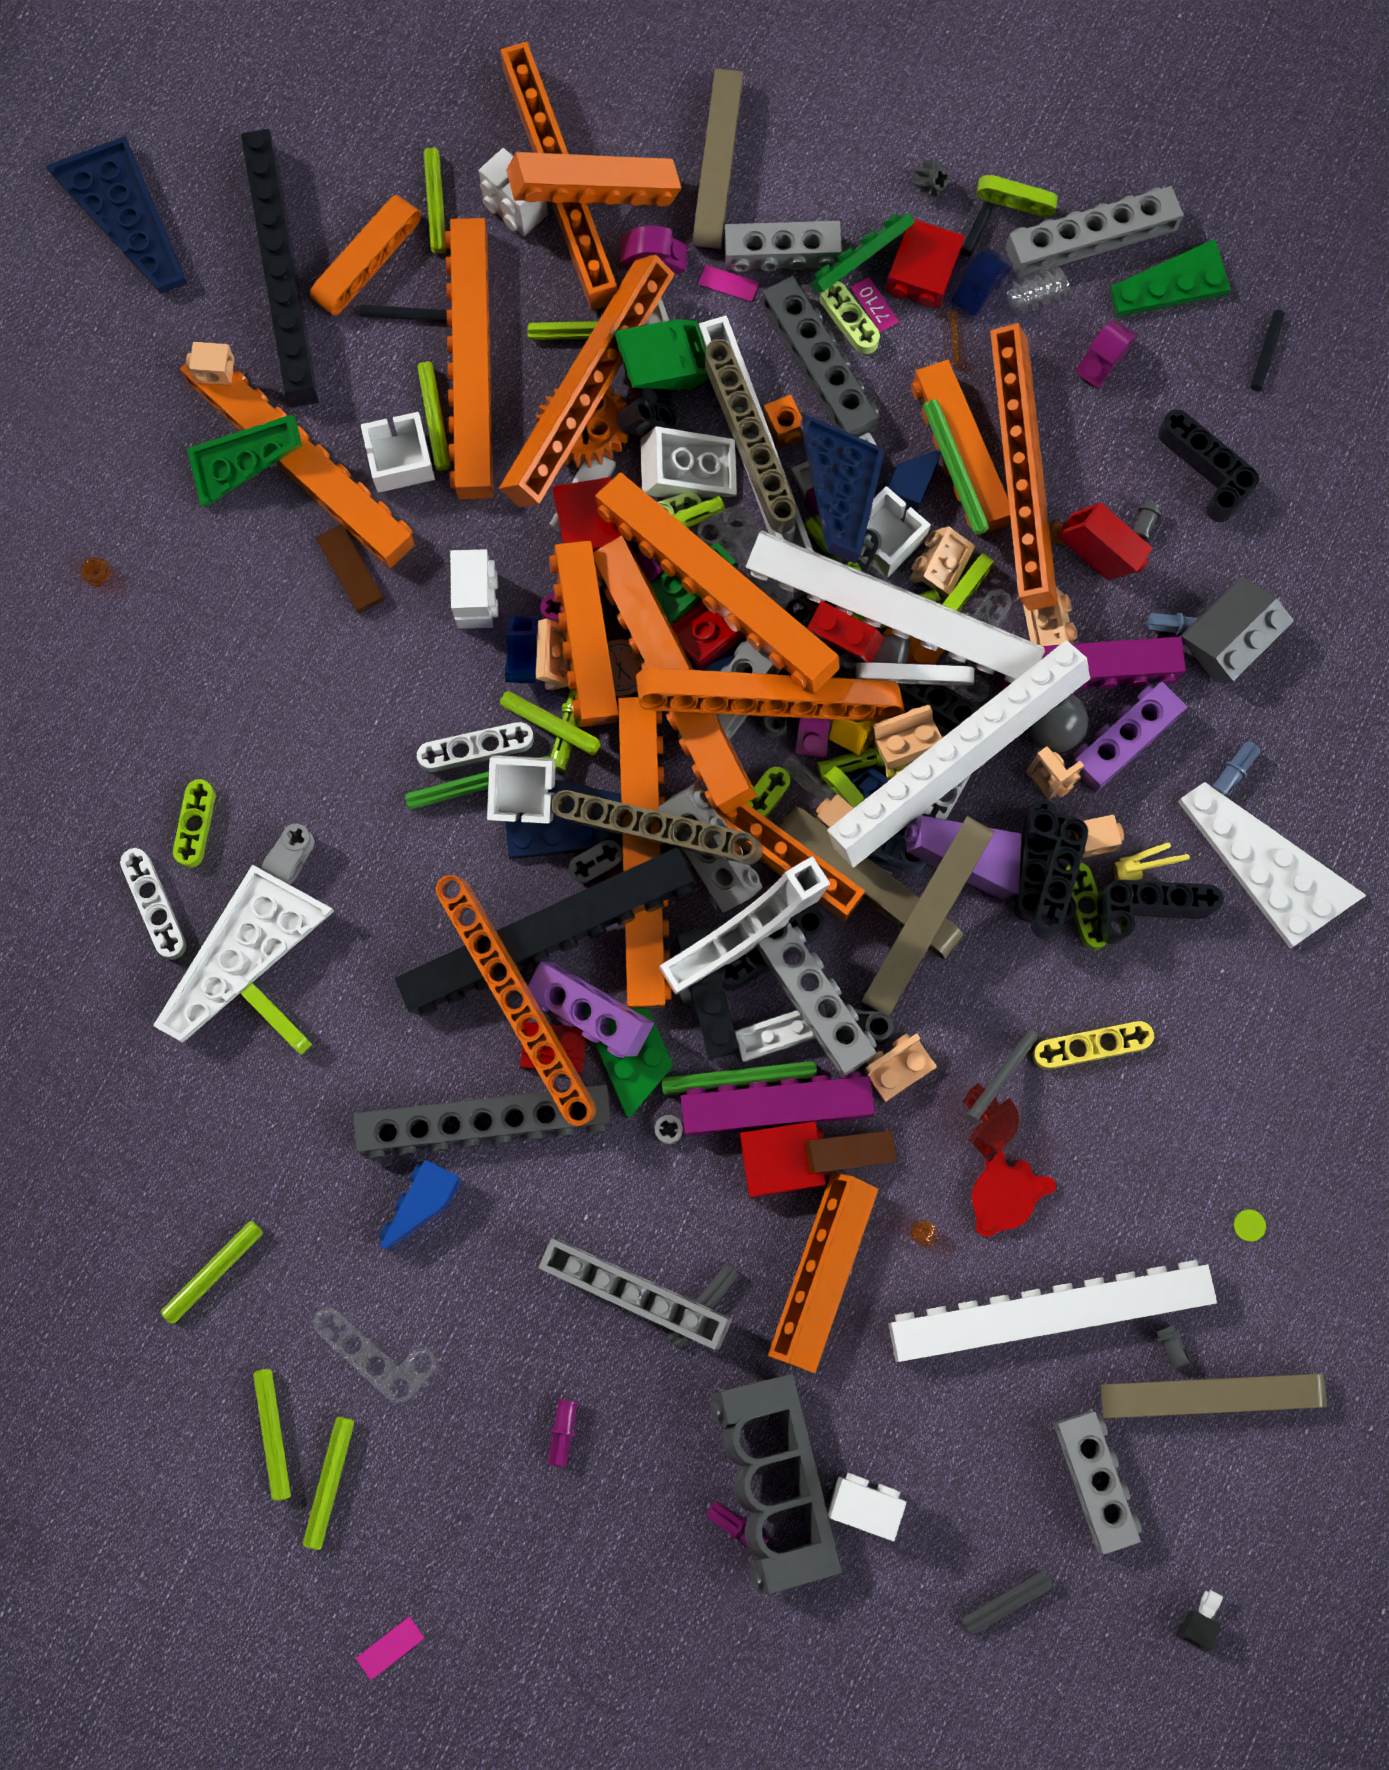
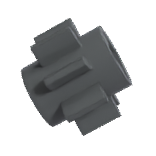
[914,160,949,197]

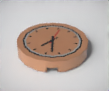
[607,639,645,699]

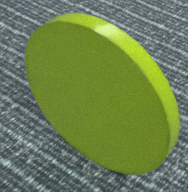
[1233,1210,1266,1242]

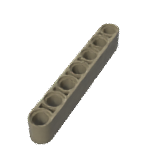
[693,68,744,249]
[705,339,797,533]
[552,790,763,864]
[779,806,964,960]
[861,816,995,1015]
[1100,1374,1328,1418]

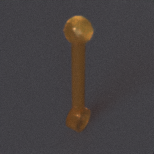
[948,310,960,366]

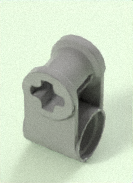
[261,823,315,885]

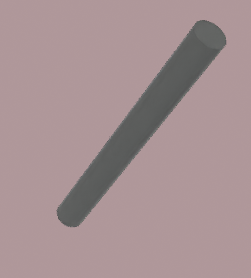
[966,1030,1039,1124]

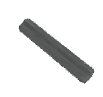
[667,1265,738,1348]
[962,1572,1053,1635]

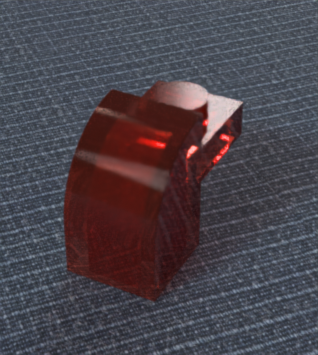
[962,1083,1019,1162]

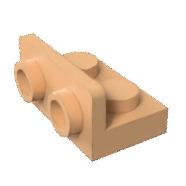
[909,526,975,597]
[1023,587,1077,646]
[536,618,571,691]
[873,705,942,770]
[1026,746,1084,800]
[863,1033,937,1103]

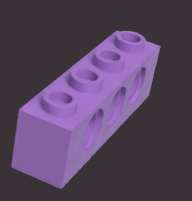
[1070,681,1187,794]
[528,961,654,1059]

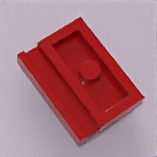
[520,1022,587,1075]

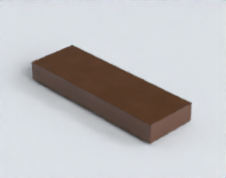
[316,524,384,614]
[804,1130,897,1174]

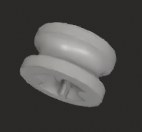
[655,1115,683,1145]

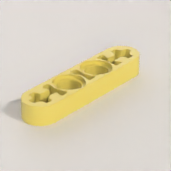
[1032,1021,1154,1070]

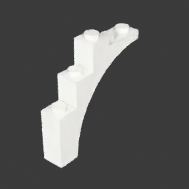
[659,856,830,995]

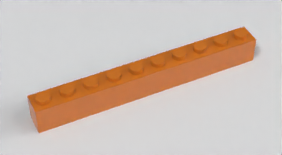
[500,41,617,311]
[445,218,493,499]
[498,254,675,508]
[990,323,1058,611]
[180,363,415,570]
[595,472,840,694]
[593,536,757,814]
[618,697,671,1008]

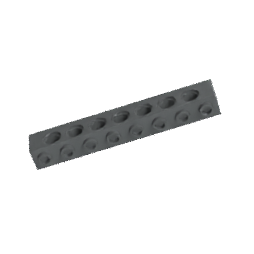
[353,1085,612,1159]

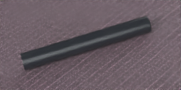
[961,201,995,257]
[360,305,447,322]
[1250,310,1285,391]

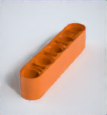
[309,195,421,316]

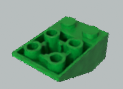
[614,319,710,391]

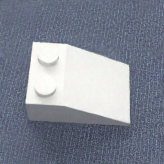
[641,426,737,499]

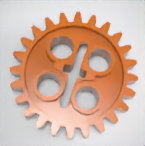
[536,387,628,468]

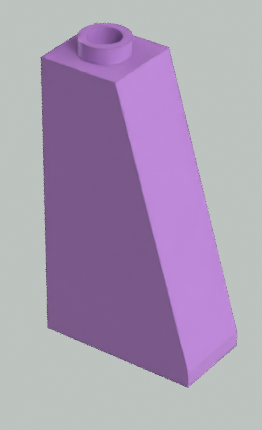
[904,816,1022,899]

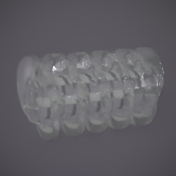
[1005,265,1071,318]

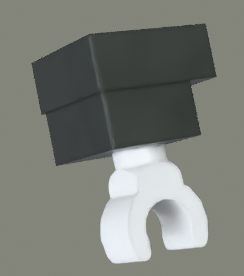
[1175,1590,1223,1651]

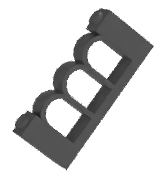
[709,1373,842,1594]

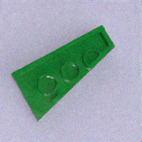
[187,415,302,507]

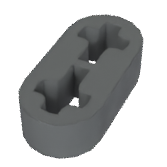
[569,838,623,883]

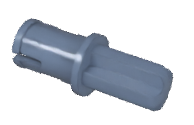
[1147,612,1198,637]
[1212,741,1260,798]

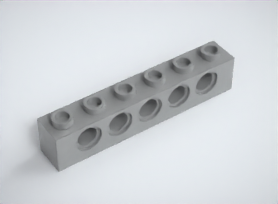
[1005,186,1184,278]
[755,921,877,1078]
[538,1238,733,1350]

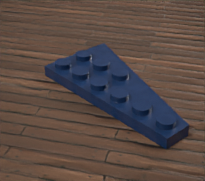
[45,136,187,294]
[800,414,885,564]
[505,780,662,859]

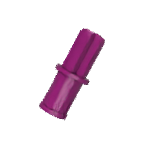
[548,1399,579,1467]
[706,1501,770,1547]

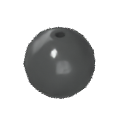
[1027,694,1089,753]

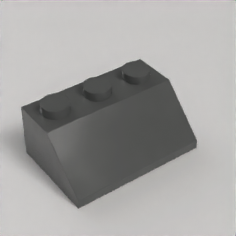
[1180,577,1294,682]

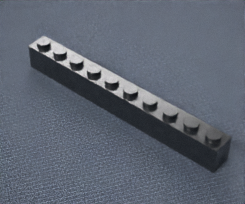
[241,129,319,408]
[395,847,698,1017]

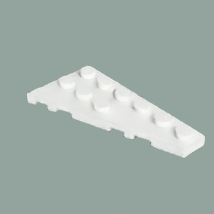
[1178,782,1366,949]
[153,865,334,1043]

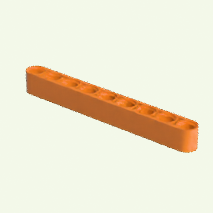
[636,668,905,722]
[436,875,596,1126]

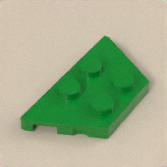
[584,1006,674,1119]

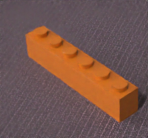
[506,152,682,207]
[911,359,1011,536]
[549,541,619,728]
[714,803,865,923]
[768,1172,879,1374]

